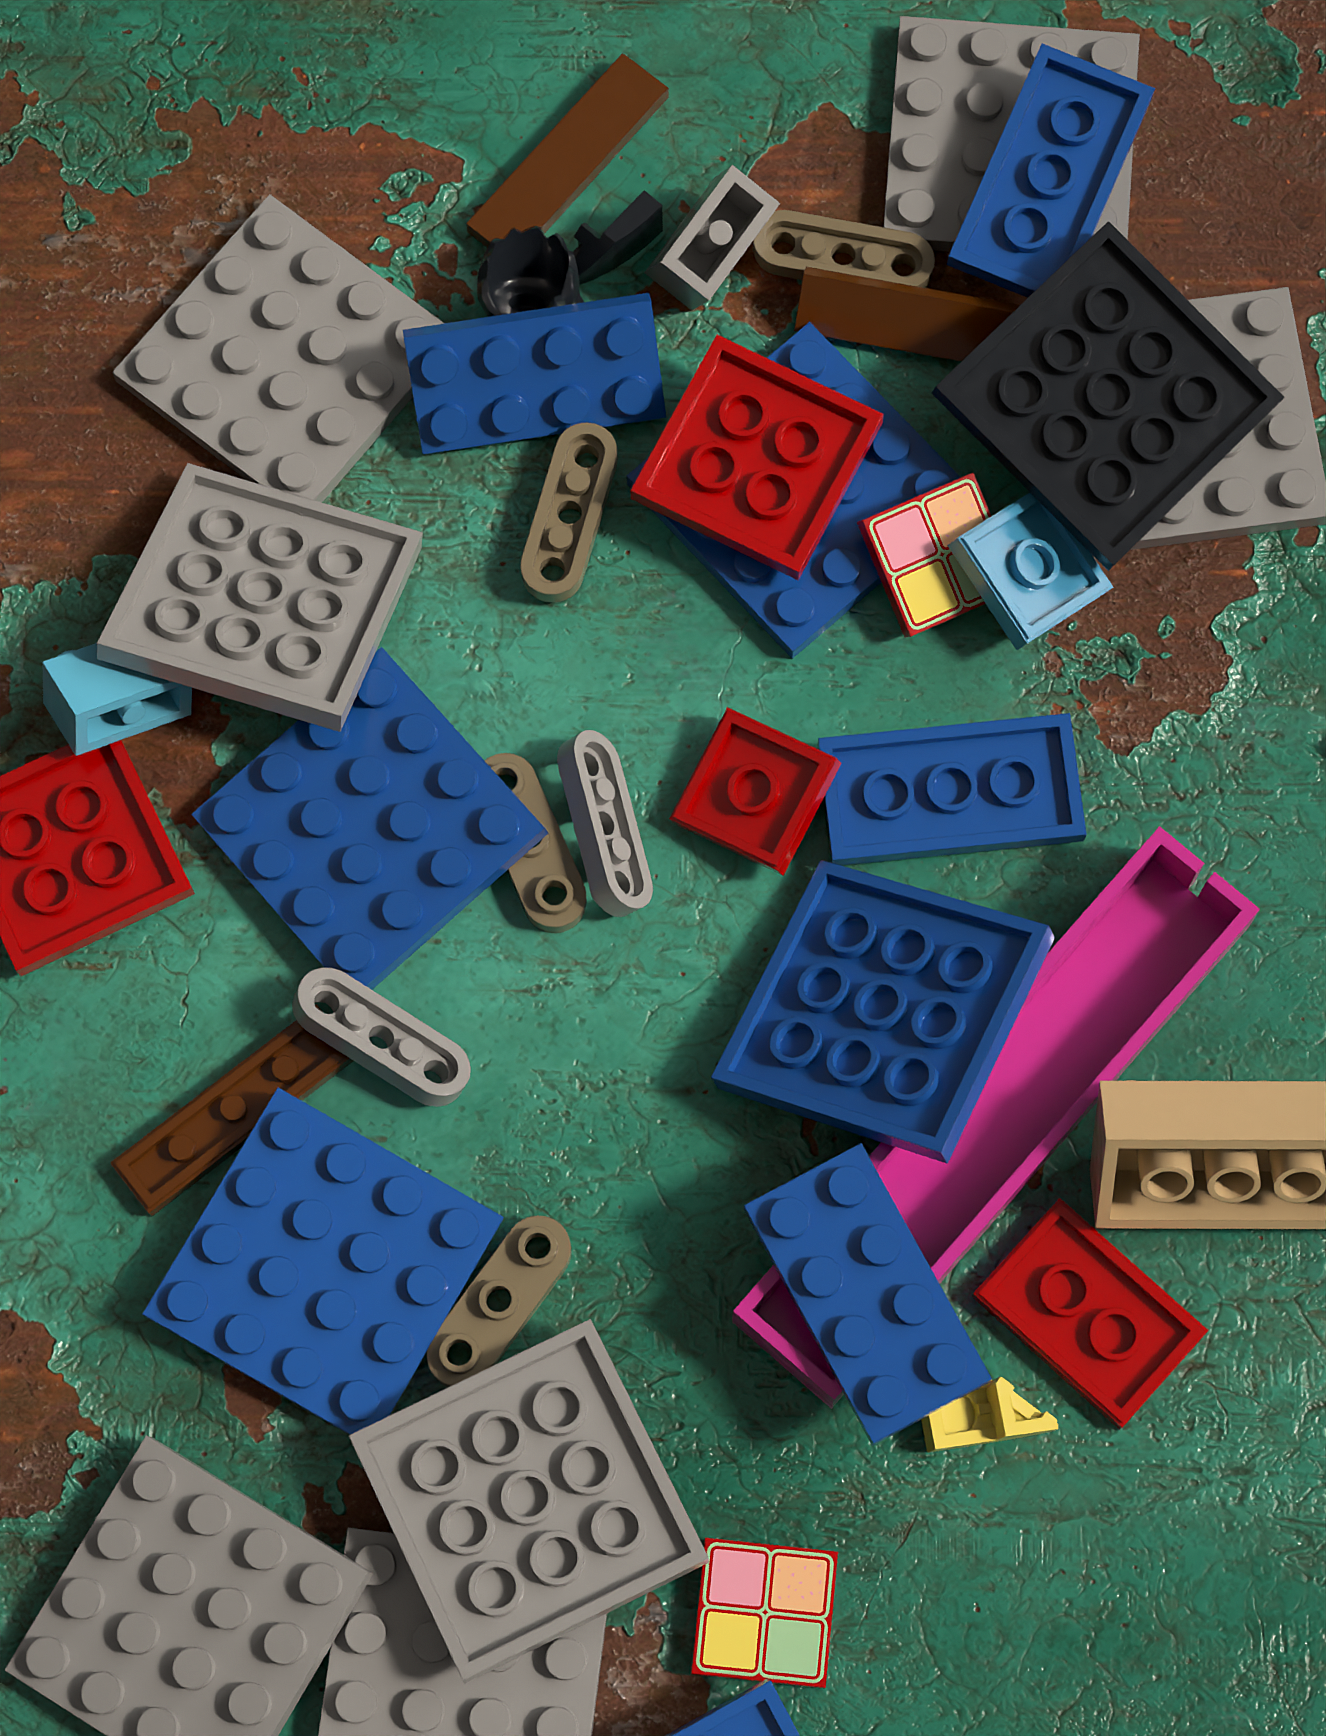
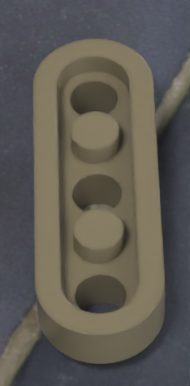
[753,210,935,288]
[521,422,618,603]
[485,753,587,933]
[427,1215,572,1387]

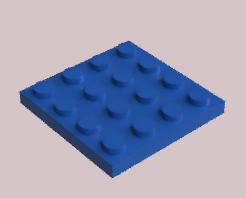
[626,322,960,659]
[191,647,549,990]
[711,860,1055,1164]
[143,1087,504,1435]

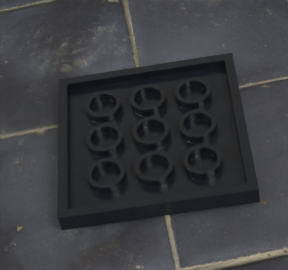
[932,221,1285,571]

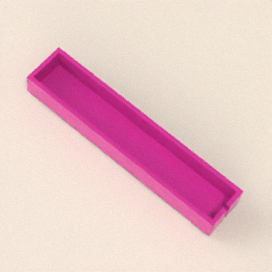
[732,826,1260,1409]

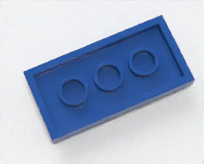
[947,43,1155,298]
[403,293,666,454]
[818,713,1087,866]
[744,1143,992,1446]

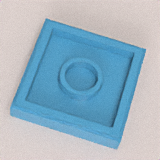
[947,493,1113,650]

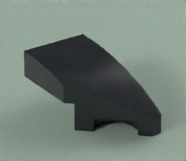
[573,190,663,285]

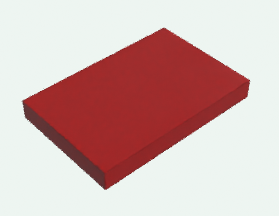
[972,1198,1209,1430]

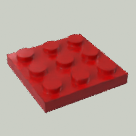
[630,334,884,580]
[0,740,195,977]

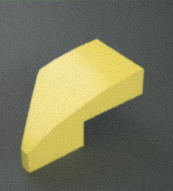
[921,1377,1058,1453]

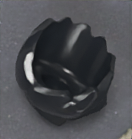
[477,226,584,317]

